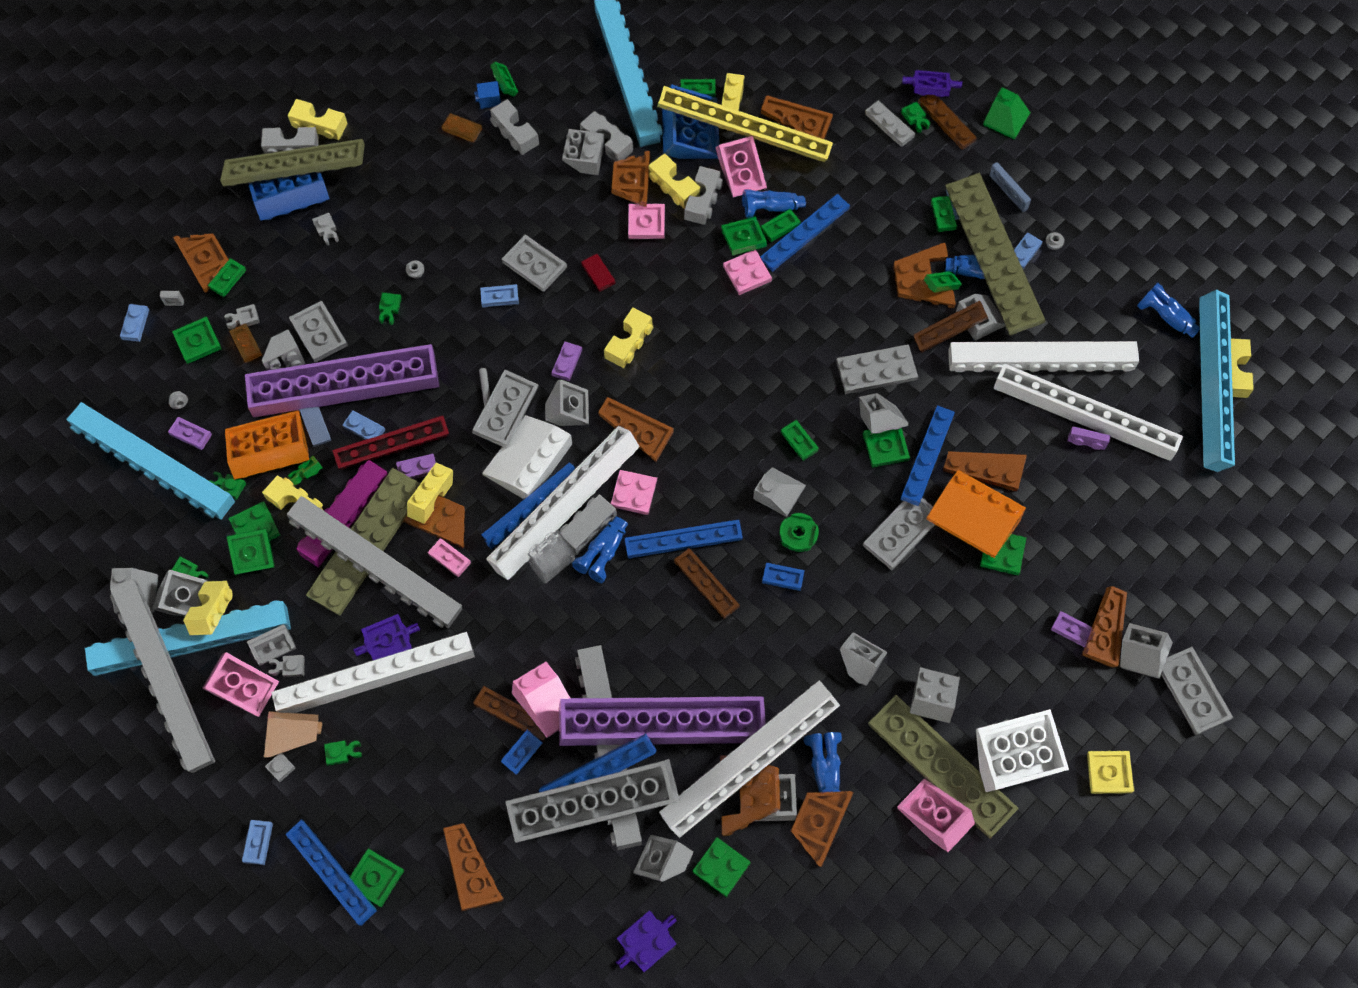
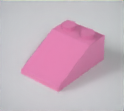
[716,136,767,197]
[202,652,279,717]
[512,662,570,737]
[897,779,975,852]

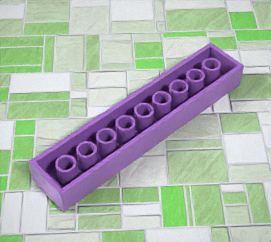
[245,344,439,417]
[559,697,766,746]

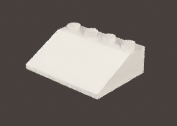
[482,415,572,499]
[976,710,1069,792]

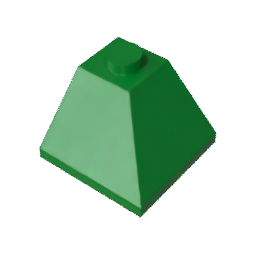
[983,88,1030,140]

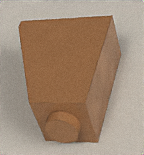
[264,712,322,757]

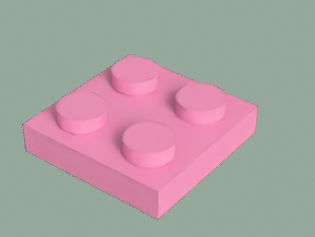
[628,204,665,239]
[723,250,772,295]
[611,470,657,515]

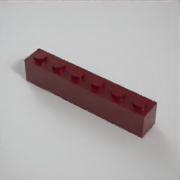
[333,416,450,470]

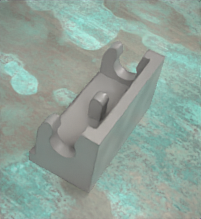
[247,624,296,666]

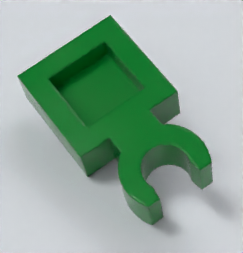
[901,102,930,133]
[379,293,401,325]
[288,456,323,485]
[209,472,246,499]
[172,557,208,579]
[324,741,362,766]

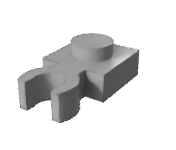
[312,213,338,245]
[225,304,260,329]
[268,655,305,678]

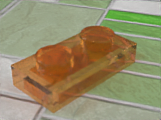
[442,113,482,142]
[229,324,262,363]

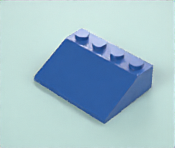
[662,85,719,159]
[248,172,330,220]

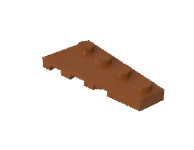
[761,95,833,139]
[598,397,674,462]
[943,451,1027,491]
[1082,586,1127,667]

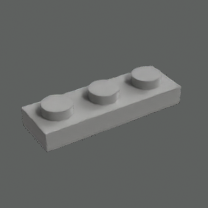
[865,101,915,147]

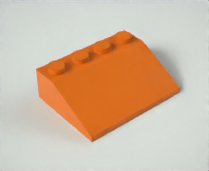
[225,410,309,480]
[926,470,1026,558]

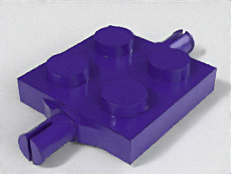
[902,70,962,97]
[354,614,420,661]
[616,910,677,972]

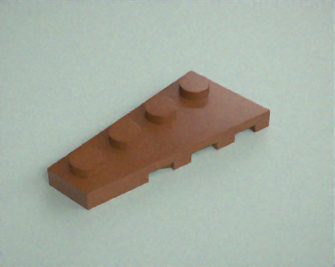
[443,823,503,911]

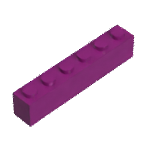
[297,460,388,568]

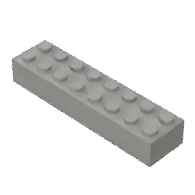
[505,759,679,843]

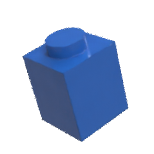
[475,81,501,109]

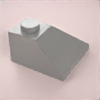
[545,379,589,426]
[754,467,806,517]
[110,568,158,613]
[153,570,207,617]
[840,632,887,686]
[633,835,693,882]

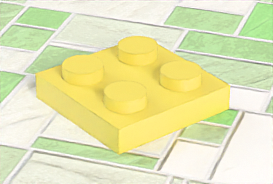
[1087,751,1134,794]

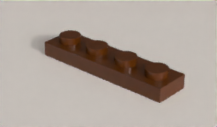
[918,94,977,150]
[914,301,988,352]
[674,548,740,619]
[473,686,547,742]

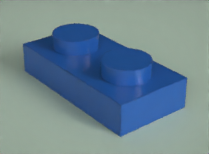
[762,563,805,591]
[501,730,543,774]

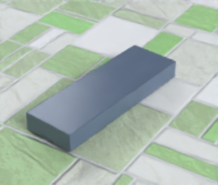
[989,162,1031,212]
[299,407,331,447]

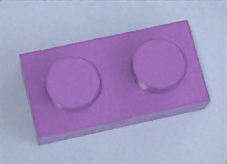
[552,342,582,381]
[168,417,212,450]
[1067,427,1110,450]
[396,454,436,479]
[1051,611,1092,647]

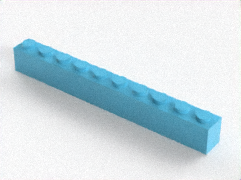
[594,0,663,147]
[1199,290,1235,472]
[67,402,235,519]
[85,601,291,676]

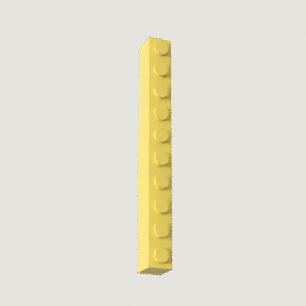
[658,86,833,162]

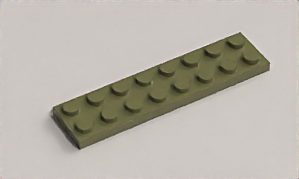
[221,139,364,186]
[306,468,421,616]
[868,695,1019,839]

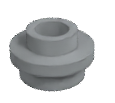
[1046,232,1064,250]
[406,261,424,278]
[169,391,188,409]

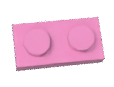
[428,538,471,577]

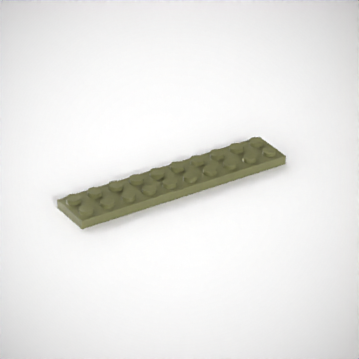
[946,173,1045,335]

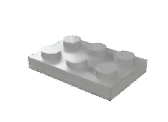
[502,235,567,292]
[289,301,348,363]

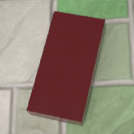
[582,254,615,292]

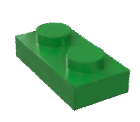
[490,62,518,96]
[681,79,715,97]
[931,196,957,232]
[761,209,801,242]
[208,259,246,297]
[923,271,962,293]
[781,420,819,461]

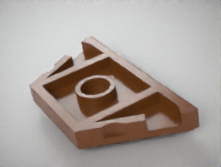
[612,151,650,207]
[173,233,228,293]
[403,495,465,549]
[791,791,854,867]

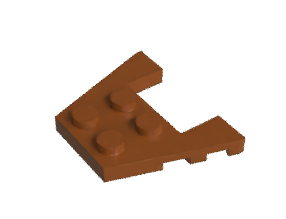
[893,243,956,308]
[720,755,780,836]

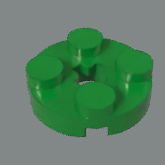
[780,513,819,552]

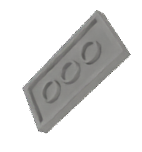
[836,344,918,394]
[472,370,539,448]
[863,498,935,570]
[1161,647,1233,735]

